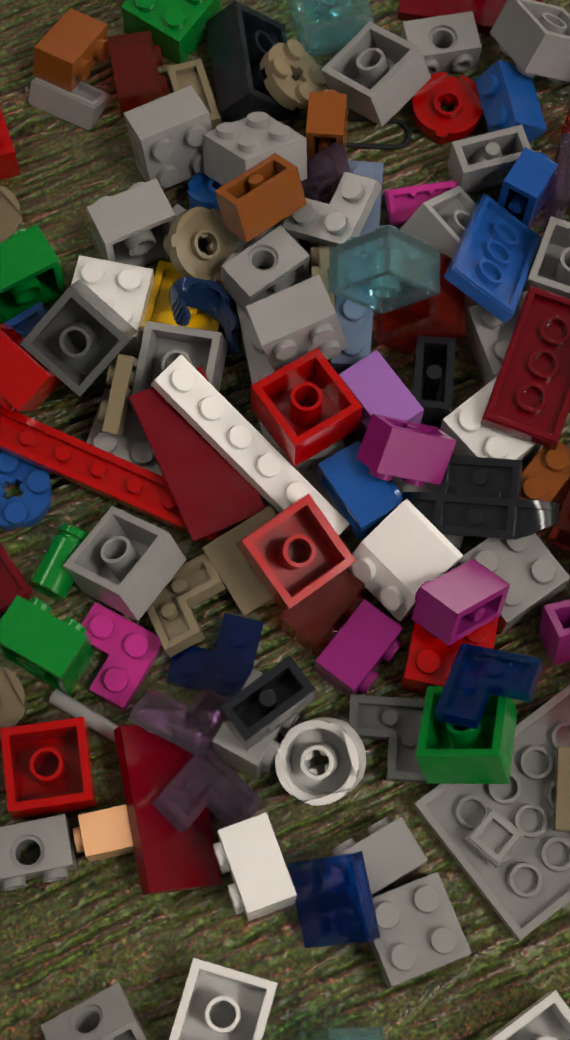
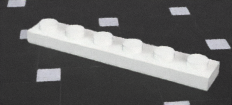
[151,354,350,536]

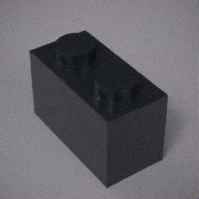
[411,335,456,426]
[219,655,316,751]

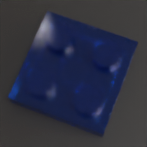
[288,851,381,948]

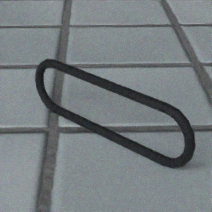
[288,114,412,150]

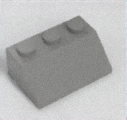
[397,186,532,311]

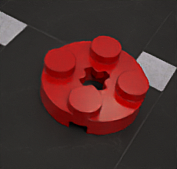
[411,72,482,145]

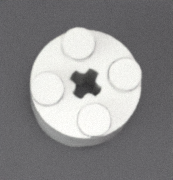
[275,717,366,806]

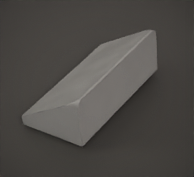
[28,77,111,130]

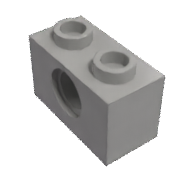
[401,11,482,75]
[447,125,532,194]
[221,225,310,315]
[0,814,77,891]
[40,982,147,1040]

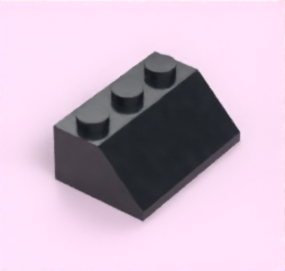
[206,0,300,121]

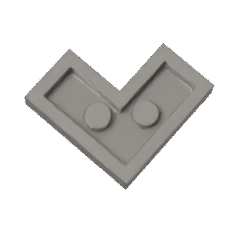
[282,172,382,253]

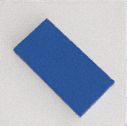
[444,194,541,324]

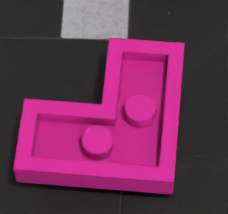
[82,602,163,712]

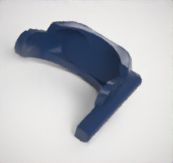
[168,276,240,356]

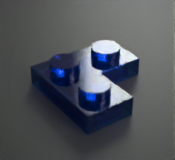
[166,613,264,698]
[435,643,543,729]

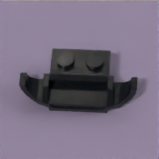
[401,456,560,540]

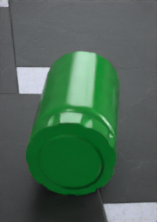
[29,523,88,602]

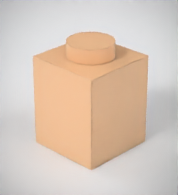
[73,804,135,862]

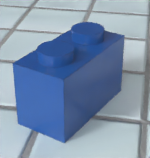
[475,60,547,144]
[498,147,558,228]
[317,441,403,540]

